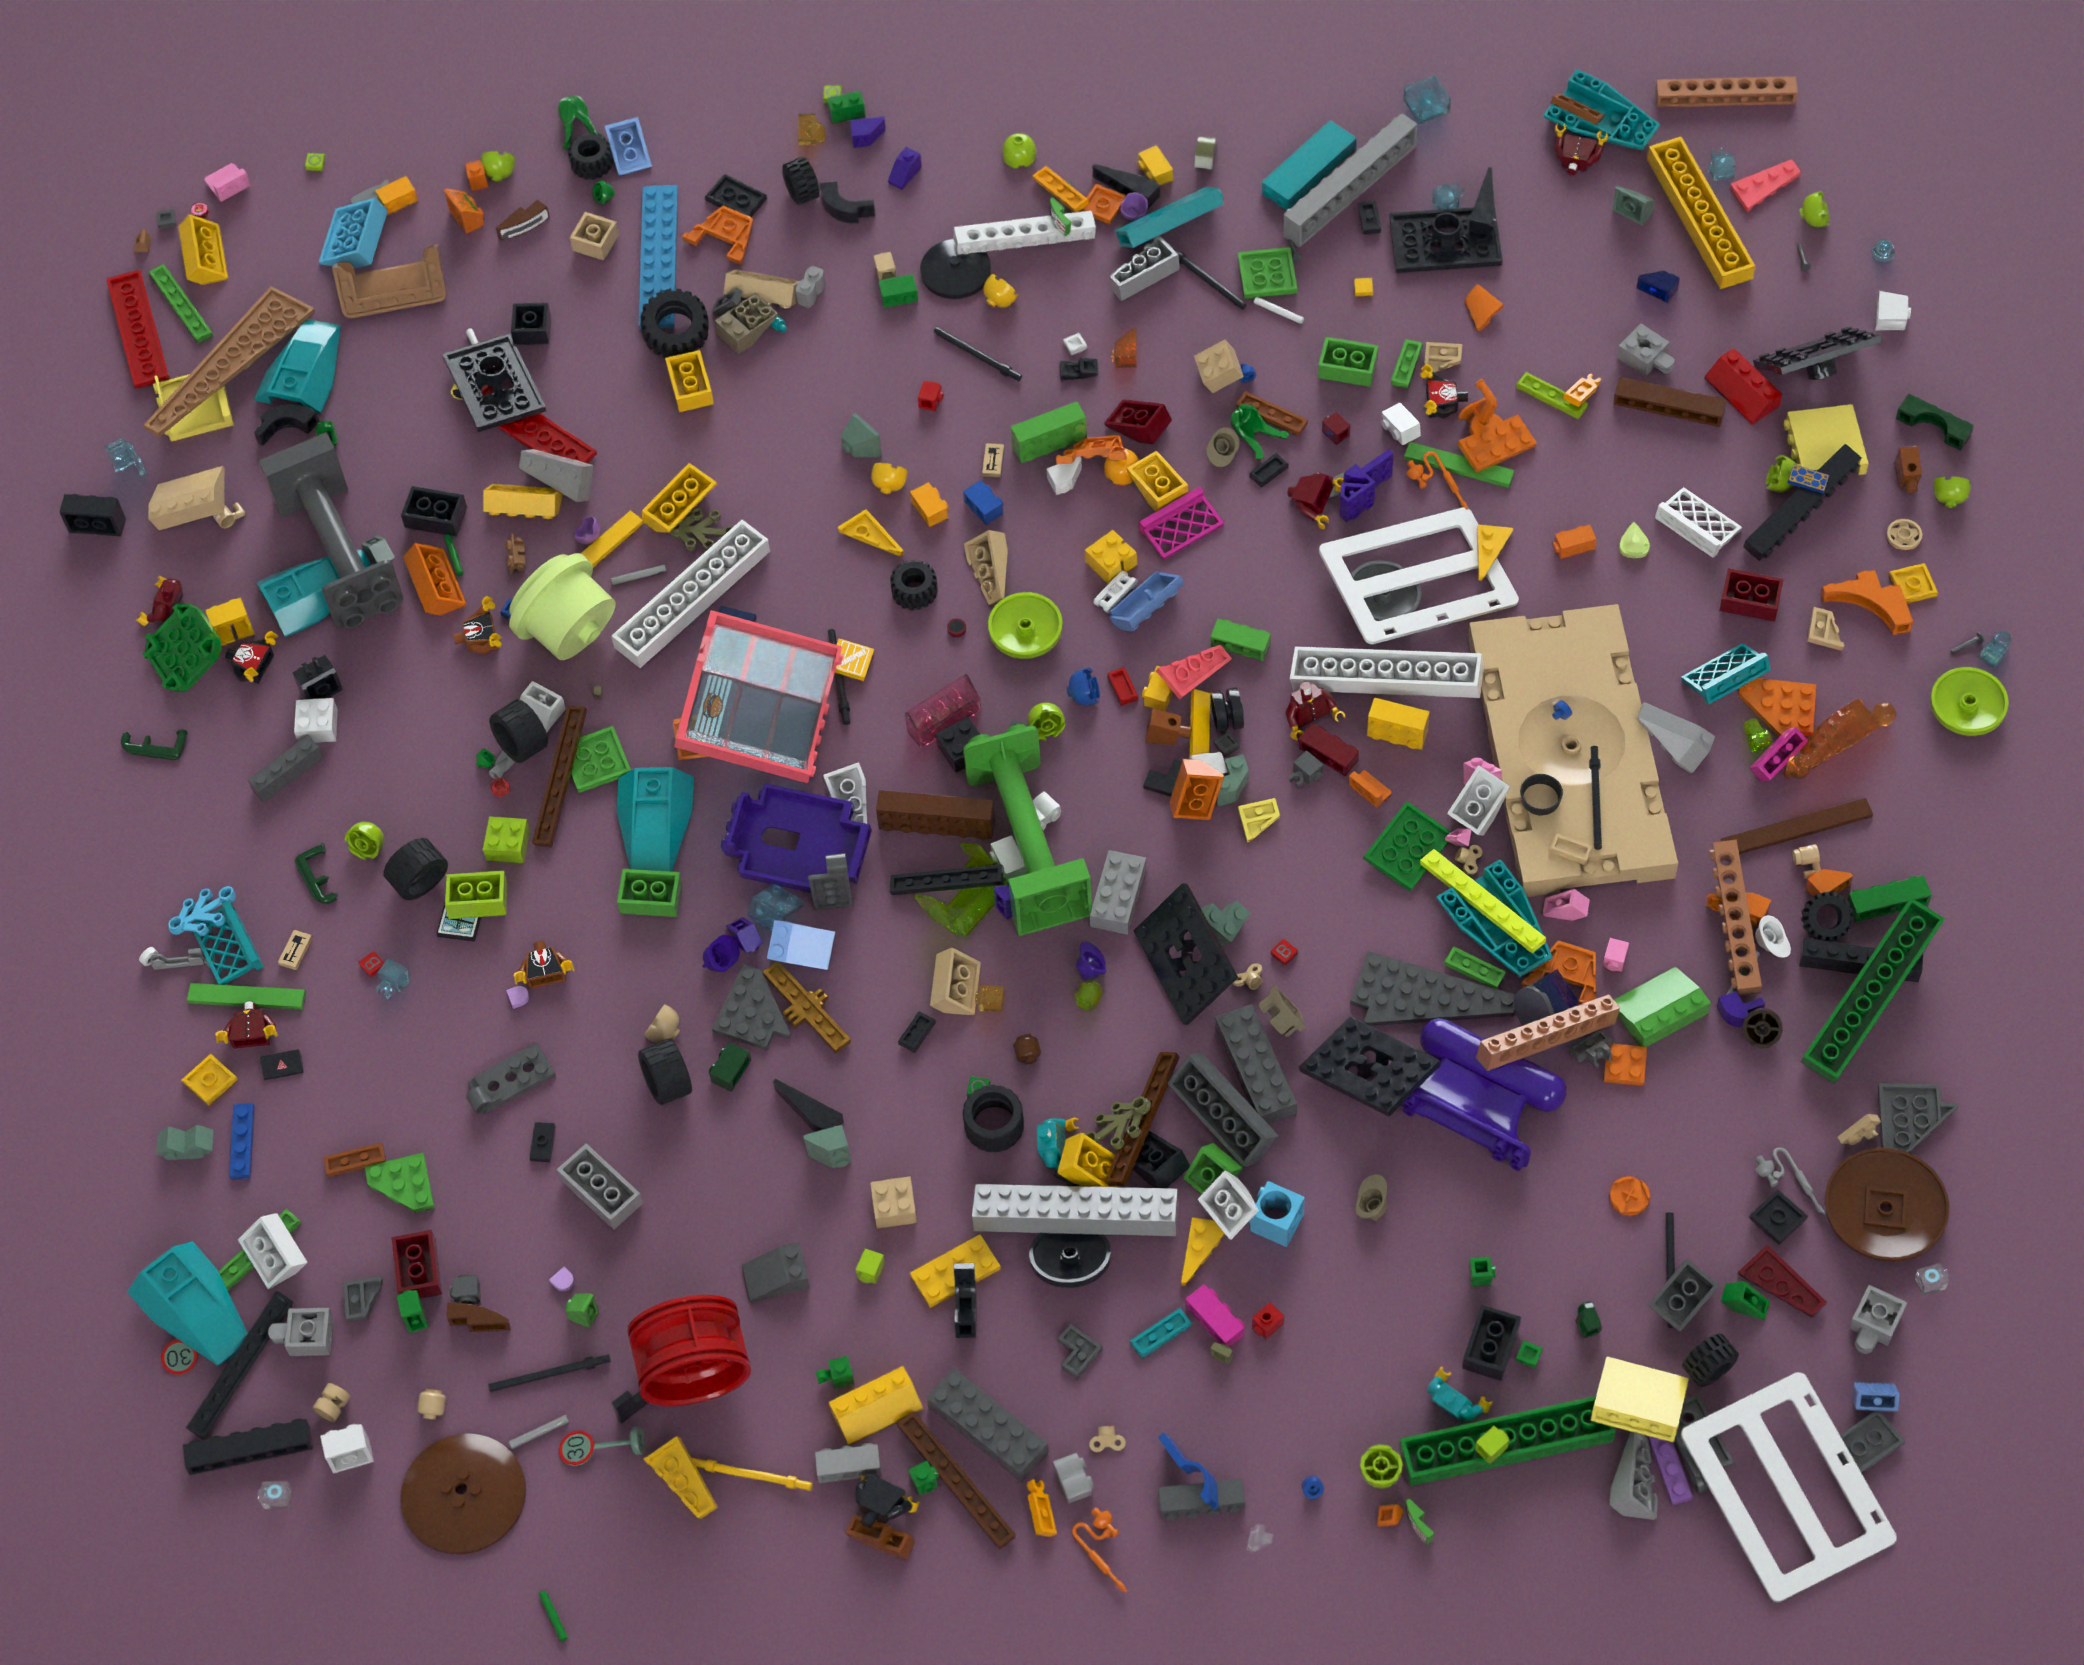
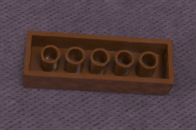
[876,790,995,840]

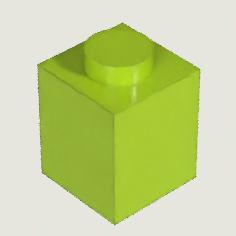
[856,1248,885,1284]
[1475,1426,1509,1464]

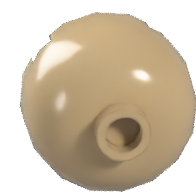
[643,1004,680,1043]

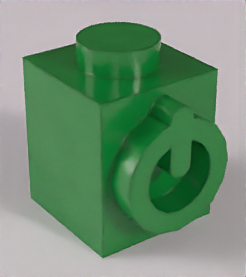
[316,420,339,446]

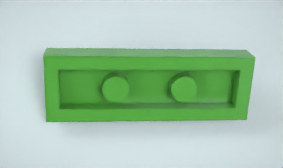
[1391,339,1423,389]
[1444,946,1506,989]

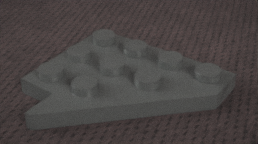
[712,964,791,1051]
[1878,1083,1959,1153]

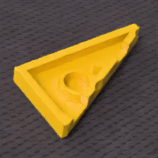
[838,509,904,557]
[1477,525,1513,581]
[1181,1217,1225,1286]

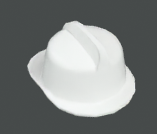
[1755,915,1791,958]

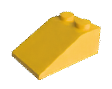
[1127,451,1189,512]
[1057,1132,1119,1187]

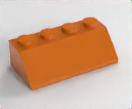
[403,543,467,615]

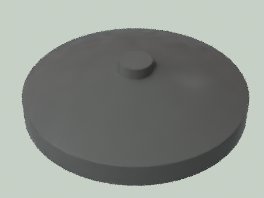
[1351,561,1421,621]

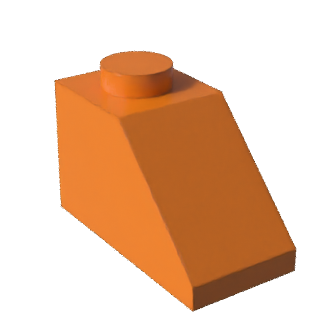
[465,160,488,191]
[1805,869,1853,896]

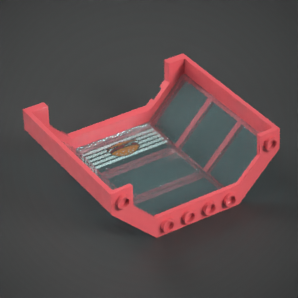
[674,610,844,783]

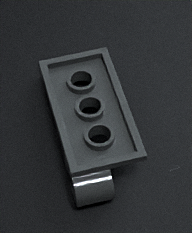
[808,853,853,911]
[466,1043,556,1114]
[1674,1394,1734,1494]

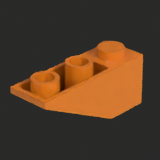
[1706,893,1772,927]

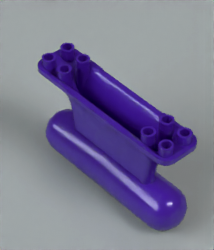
[1401,1018,1567,1171]

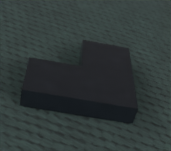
[1143,760,1182,796]
[612,1391,648,1424]

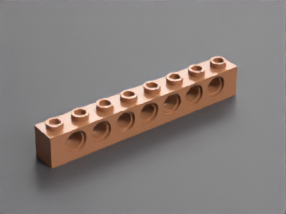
[1655,76,1798,107]
[1709,839,1762,995]
[1476,995,1620,1071]

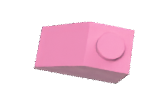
[1542,889,1590,921]

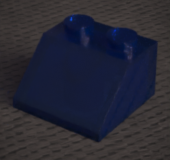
[1531,969,1579,1014]

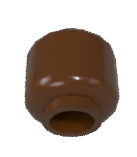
[1013,1034,1041,1064]

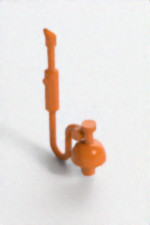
[1406,451,1468,510]
[1072,1508,1127,1593]

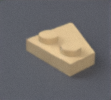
[1425,342,1462,373]
[1807,607,1844,651]

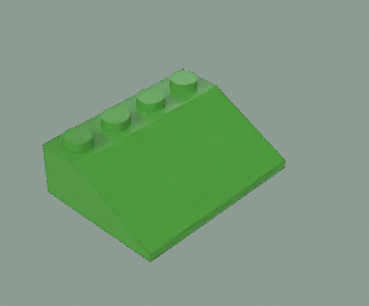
[1614,967,1711,1047]

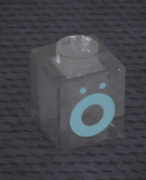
[1915,1263,1950,1296]
[258,1482,291,1509]

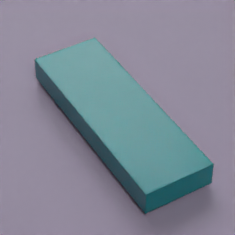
[1130,1308,1192,1359]

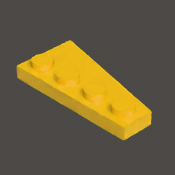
[644,1436,718,1519]

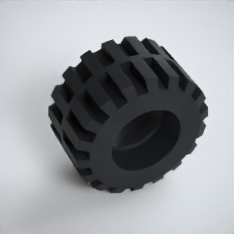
[568,133,613,180]
[782,156,820,205]
[890,560,938,610]
[1801,892,1854,942]
[1682,1334,1739,1387]

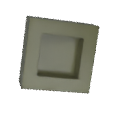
[1211,1342,1233,1365]

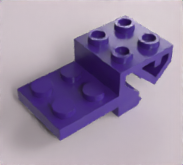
[1339,449,1394,523]

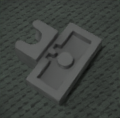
[1568,1029,1613,1068]

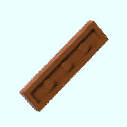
[1236,391,1308,436]

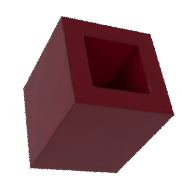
[1322,412,1351,445]

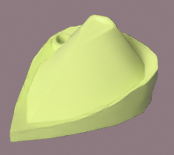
[1619,522,1650,558]

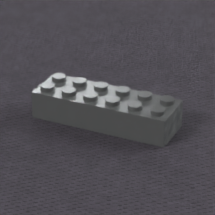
[1215,1004,1297,1124]
[1167,1053,1279,1167]
[926,1368,1049,1482]

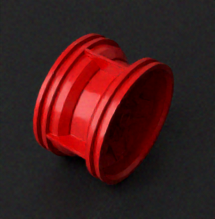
[627,1295,751,1406]

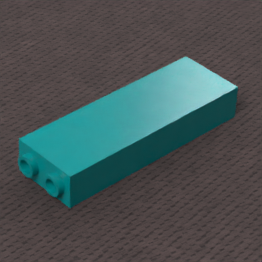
[1262,120,1357,210]
[1115,187,1224,248]

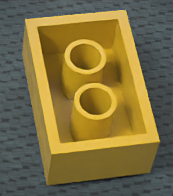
[665,350,714,413]
[1367,698,1430,750]

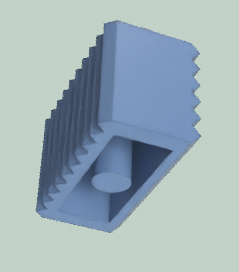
[1852,1382,1900,1411]

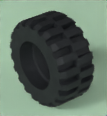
[640,288,709,358]

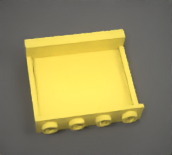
[153,374,234,442]
[1784,404,1869,475]
[1591,1357,1689,1442]

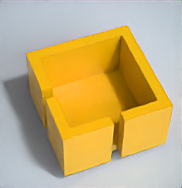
[1085,530,1137,584]
[205,597,255,647]

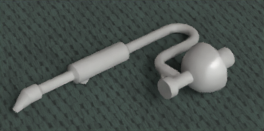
[1755,1147,1826,1215]

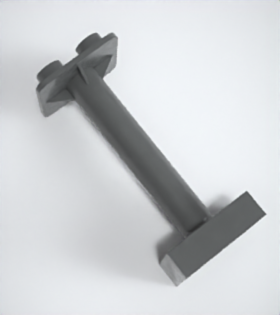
[259,432,404,629]

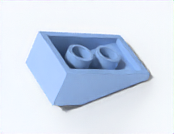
[605,117,652,176]
[767,920,835,970]

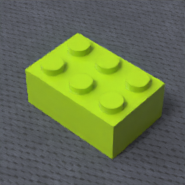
[445,871,508,919]

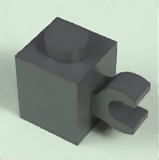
[1289,751,1323,789]

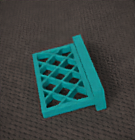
[1681,643,1771,705]
[193,900,264,985]

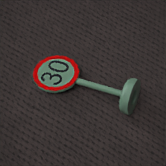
[161,1338,198,1375]
[559,1426,645,1466]

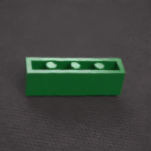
[1847,875,1932,922]

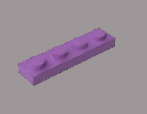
[1647,1436,1692,1505]

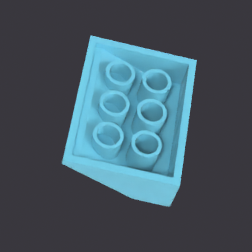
[318,198,388,268]

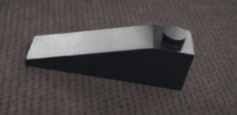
[1092,164,1161,209]
[1469,167,1497,236]
[773,1079,844,1132]

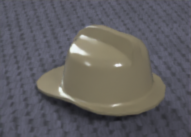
[1206,428,1239,467]
[1355,1174,1388,1221]

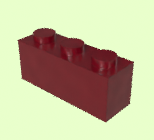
[1299,723,1359,777]

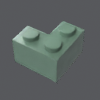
[1201,901,1251,946]

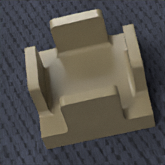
[1259,985,1306,1037]

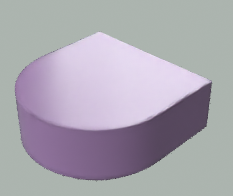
[506,986,529,1009]
[549,1267,574,1292]

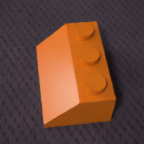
[1169,759,1224,820]

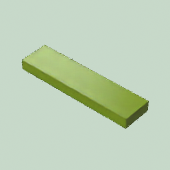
[1516,372,1588,419]

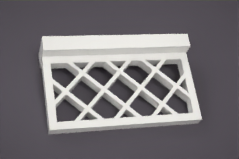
[1655,487,1742,558]

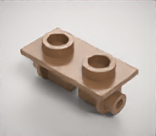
[505,533,526,574]

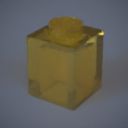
[975,984,1005,1012]

